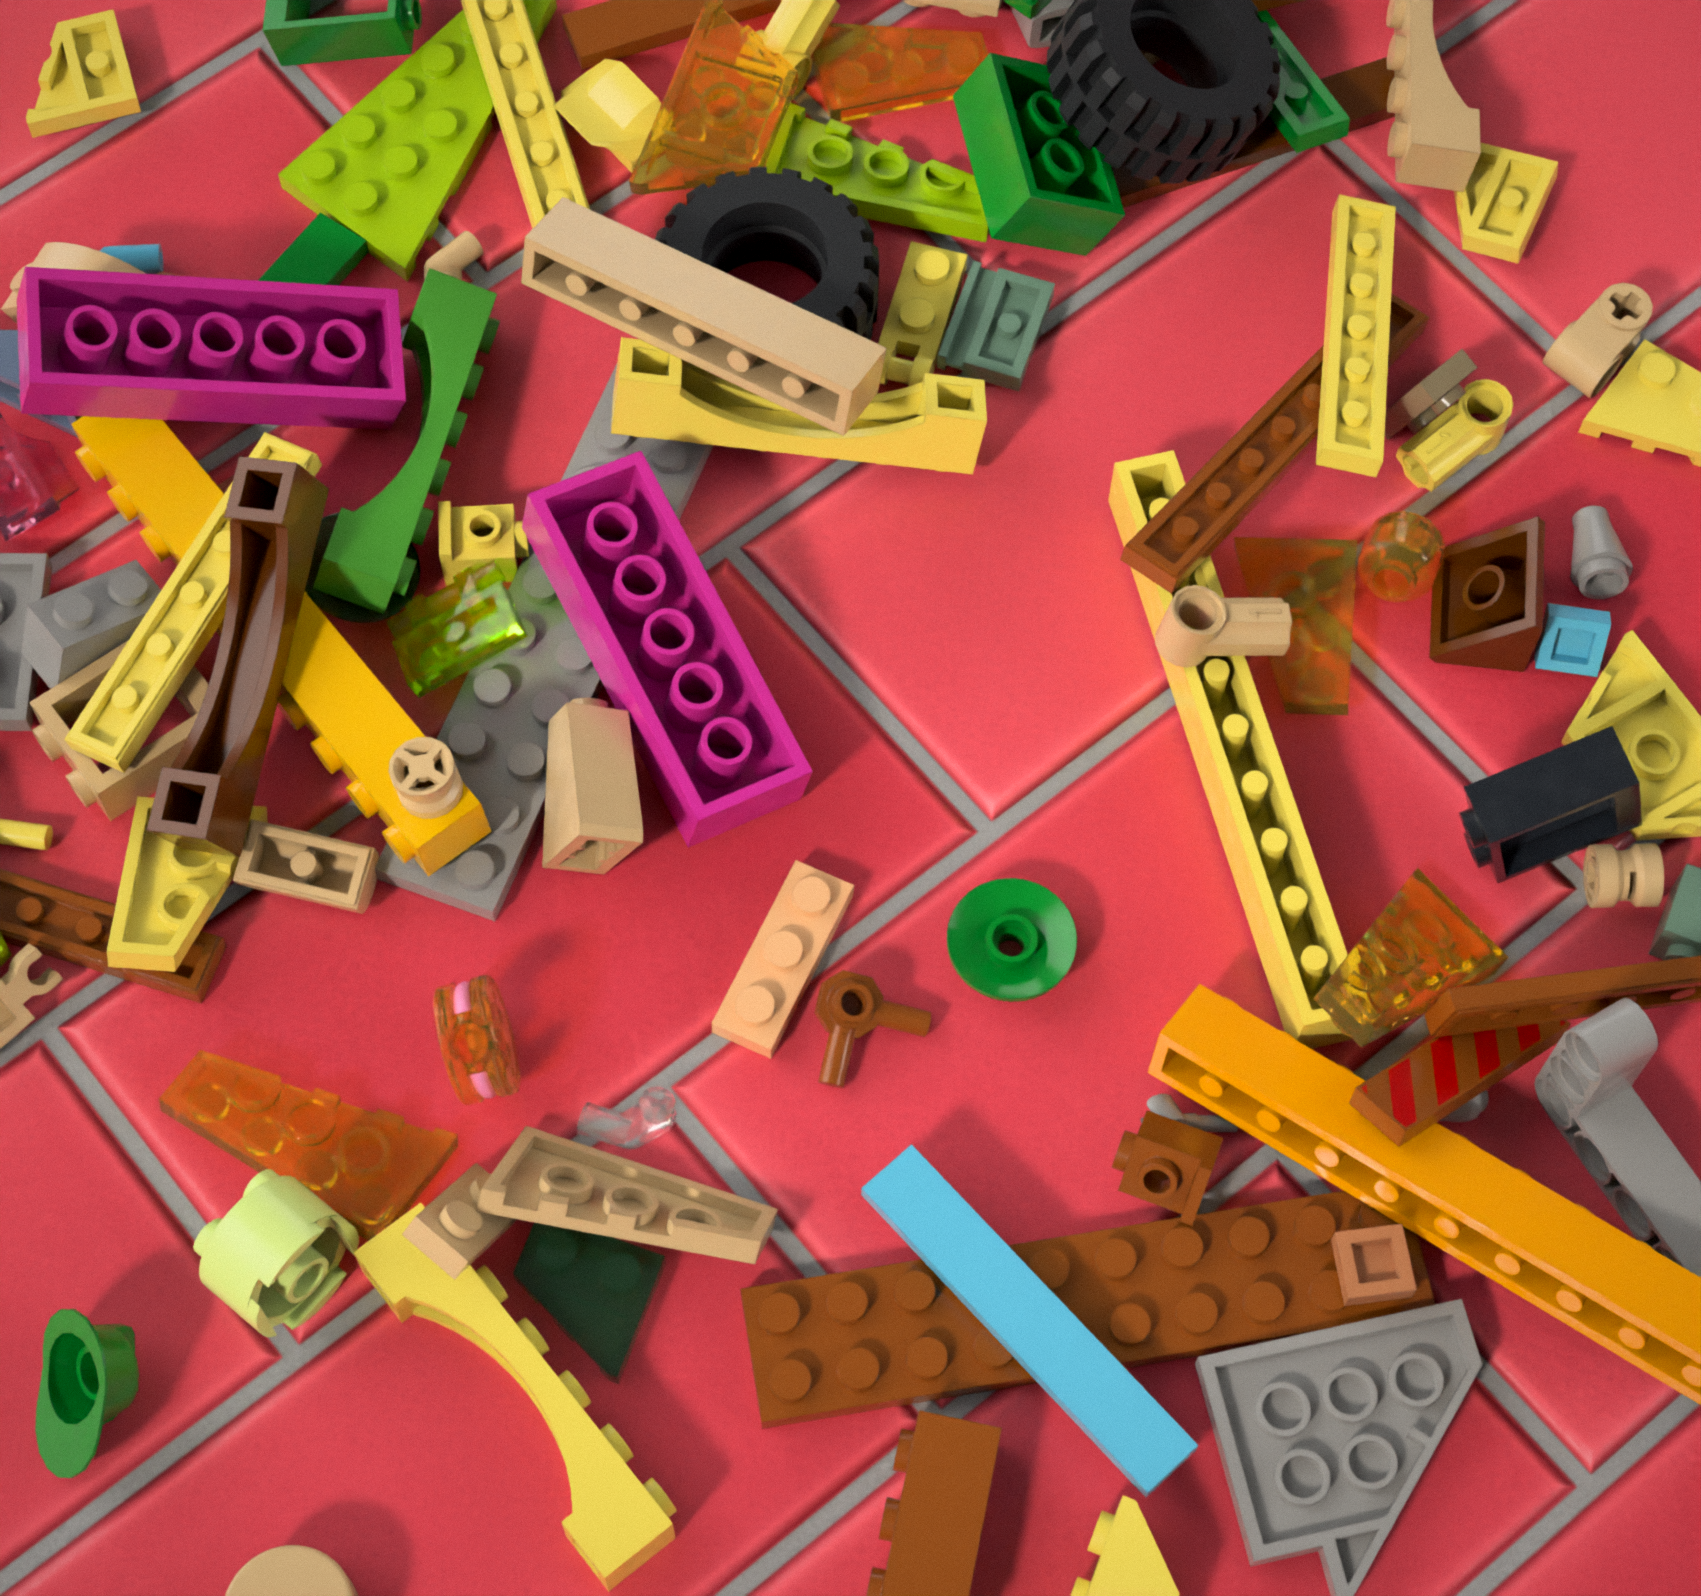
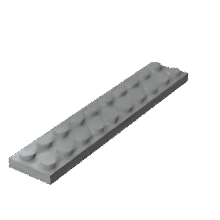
[375,364,714,921]

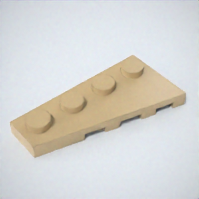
[477,1126,778,1264]

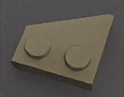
[1385,349,1478,440]

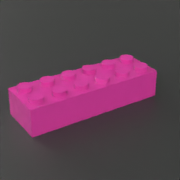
[16,267,406,430]
[522,451,813,848]

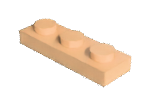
[711,860,854,1059]

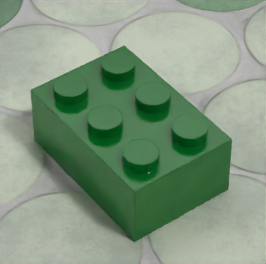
[953,53,1125,256]

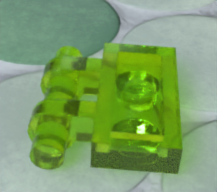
[387,559,528,698]

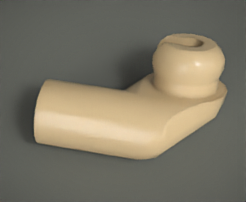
[424,231,483,280]

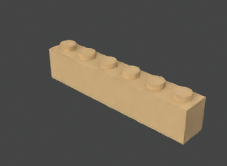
[521,197,887,436]

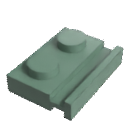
[937,260,1055,391]

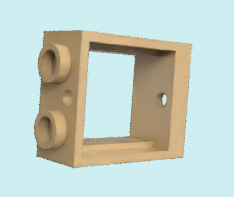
[29,640,208,821]

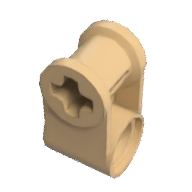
[1542,283,1653,399]

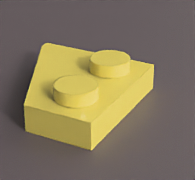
[26,9,141,138]

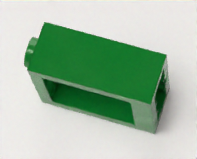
[262,0,422,66]

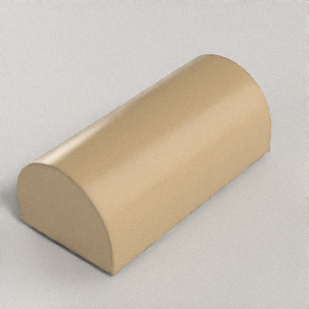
[233,819,379,914]

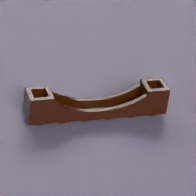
[147,456,329,857]

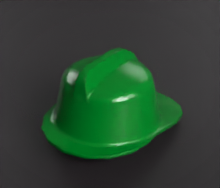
[35,1309,139,1478]

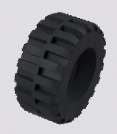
[1046,0,1280,184]
[655,167,879,340]

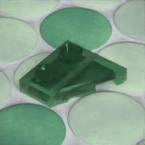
[513,1223,666,1384]

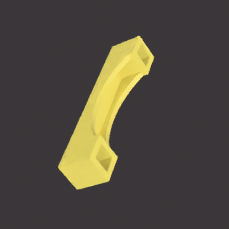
[611,337,987,474]
[354,1203,677,1592]

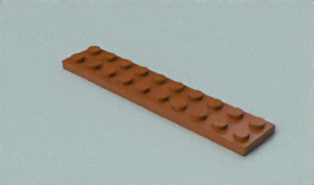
[740,1191,1435,1429]

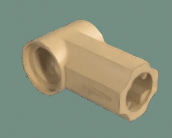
[1155,585,1292,668]

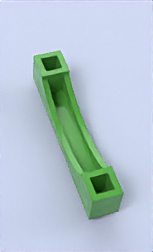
[313,268,500,614]

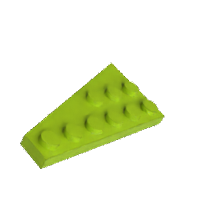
[278,0,557,282]

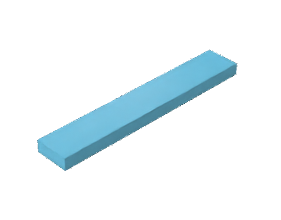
[861,1144,1199,1498]

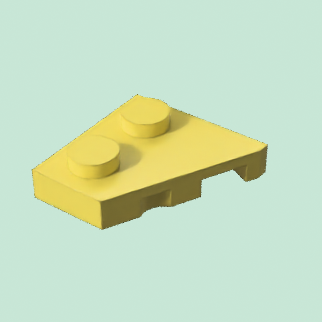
[1454,142,1558,264]

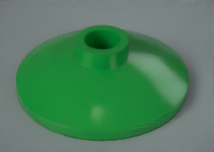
[947,878,1077,1002]

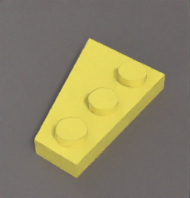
[1578,339,1701,467]
[107,796,268,972]

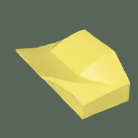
[553,59,677,174]

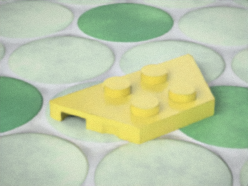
[1561,630,1701,841]

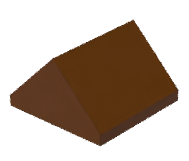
[1429,517,1545,672]

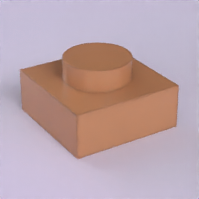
[1331,1223,1417,1306]

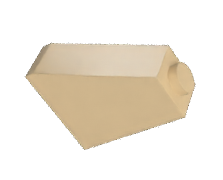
[542,698,643,875]

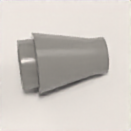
[1570,506,1633,599]

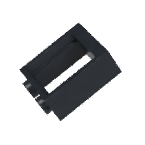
[1459,726,1642,883]

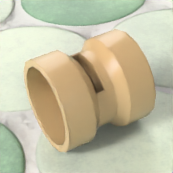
[1583,843,1664,908]

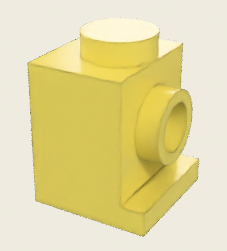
[438,501,529,586]

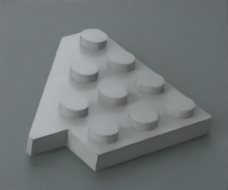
[1195,1299,1483,1596]

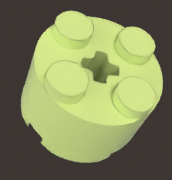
[193,1169,359,1337]

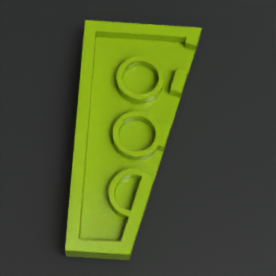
[765,102,989,243]

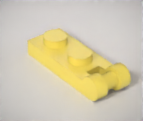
[878,241,968,386]

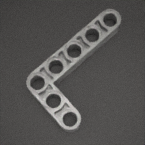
[1534,997,1701,1277]

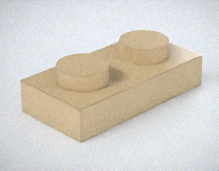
[402,1163,517,1280]

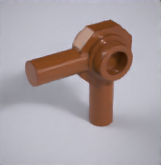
[814,970,931,1088]

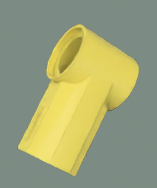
[736,0,841,102]
[1396,379,1513,492]

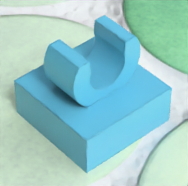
[1534,603,1611,677]

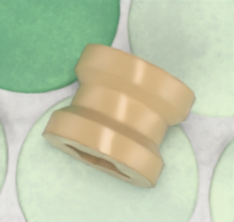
[388,737,463,819]

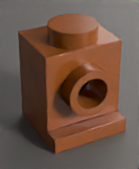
[1112,1110,1223,1226]

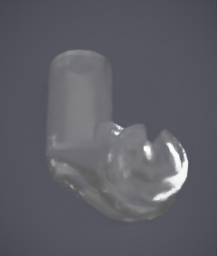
[577,1086,677,1150]

